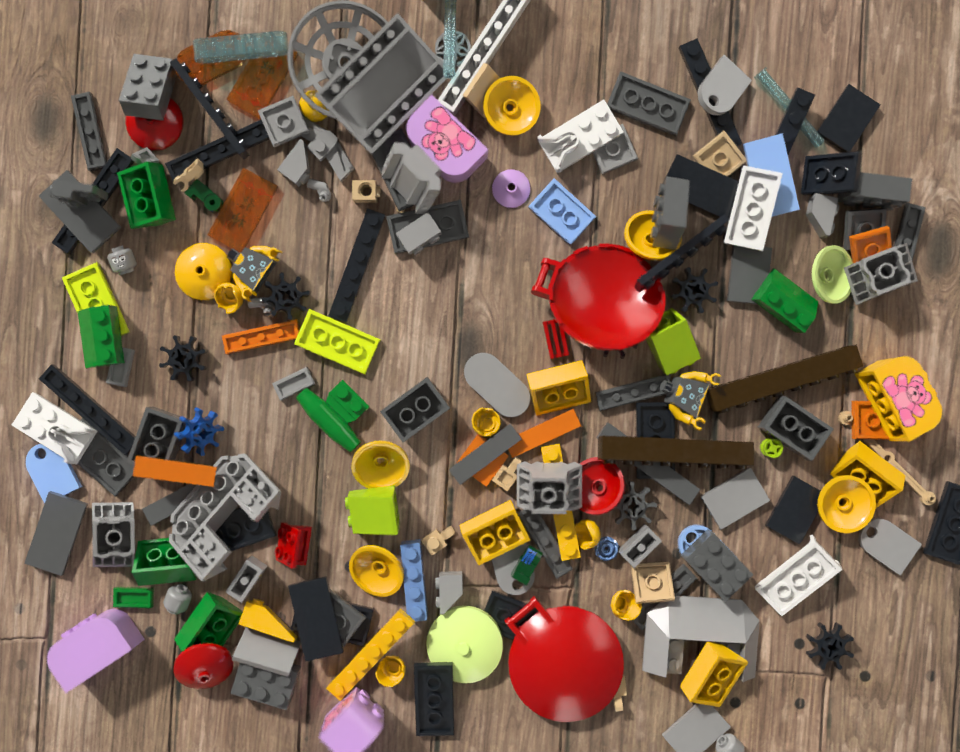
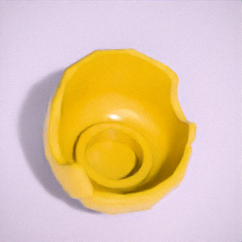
[299,90,329,122]
[214,283,244,314]
[471,407,501,437]
[575,519,601,550]
[610,590,642,621]
[375,655,406,687]

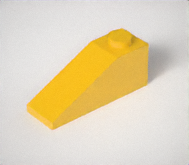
[239,598,298,643]

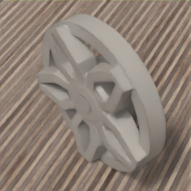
[435,30,471,67]

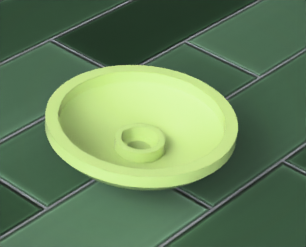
[812,245,853,304]

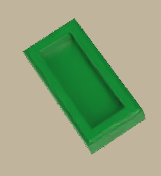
[113,587,154,608]

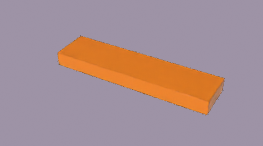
[222,319,300,354]
[508,409,581,458]
[133,456,217,487]

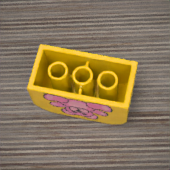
[854,356,942,441]

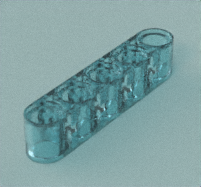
[193,31,288,63]

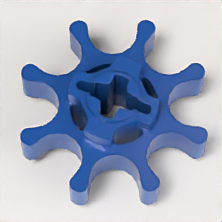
[174,407,224,456]

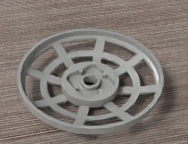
[287,1,388,119]

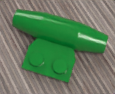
[296,380,370,453]

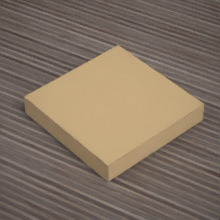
[462,63,500,118]
[693,131,747,176]
[631,562,675,604]

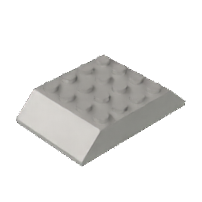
[314,13,452,154]

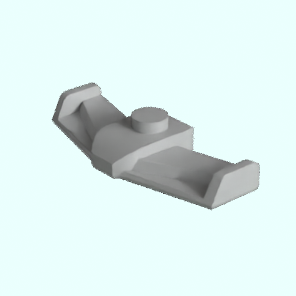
[301,116,354,182]

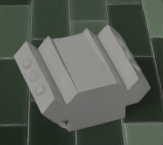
[382,143,442,214]
[844,243,918,305]
[517,461,582,514]
[92,502,135,567]

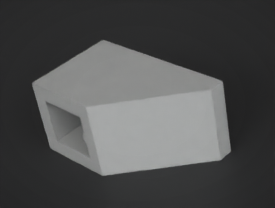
[806,193,839,238]
[435,571,463,614]

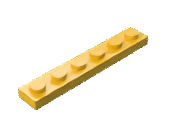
[541,444,581,561]
[326,608,415,701]

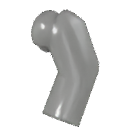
[307,178,331,202]
[248,297,275,317]

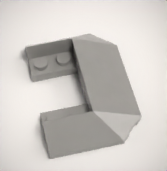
[169,454,281,581]
[642,596,760,682]

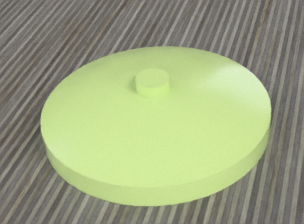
[426,606,503,683]

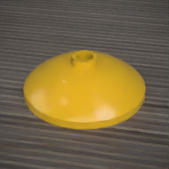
[483,76,541,136]
[624,211,682,261]
[175,243,233,300]
[351,441,410,488]
[817,475,876,533]
[349,545,404,597]

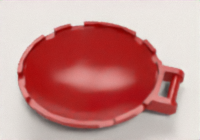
[531,243,666,350]
[504,596,624,722]

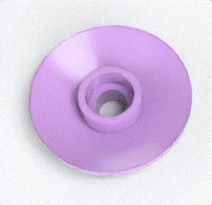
[492,170,530,208]

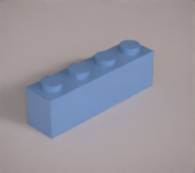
[400,539,428,622]

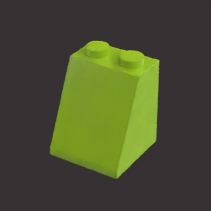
[645,308,701,375]
[345,485,400,535]

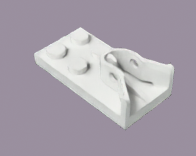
[537,100,624,174]
[724,166,783,251]
[12,392,98,464]
[755,535,842,616]

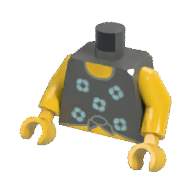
[227,246,283,302]
[660,371,721,431]

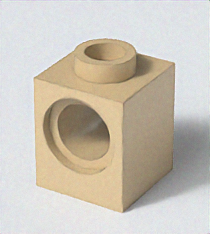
[352,180,381,203]

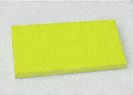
[62,262,130,336]
[294,309,380,374]

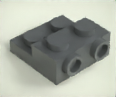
[50,180,108,208]

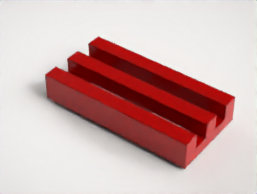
[542,319,569,359]

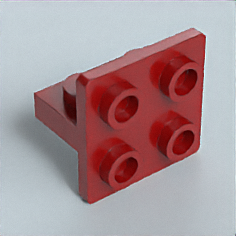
[275,522,312,569]

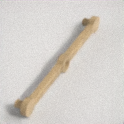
[838,411,936,506]

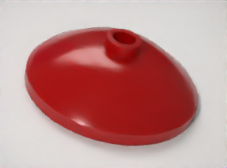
[125,98,184,151]
[579,457,625,515]
[174,643,234,689]

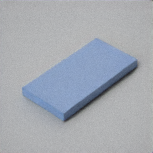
[743,133,800,217]

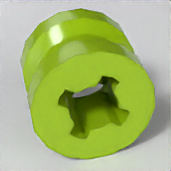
[760,438,783,458]

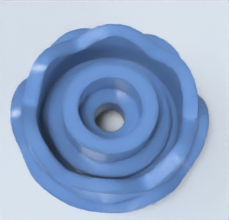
[595,537,618,561]

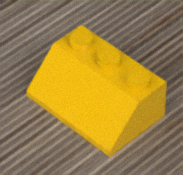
[526,360,591,416]
[830,441,906,509]
[459,500,530,566]
[680,641,748,707]

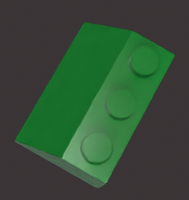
[117,161,176,229]
[751,268,818,333]
[77,305,125,369]
[132,538,197,586]
[174,592,243,652]

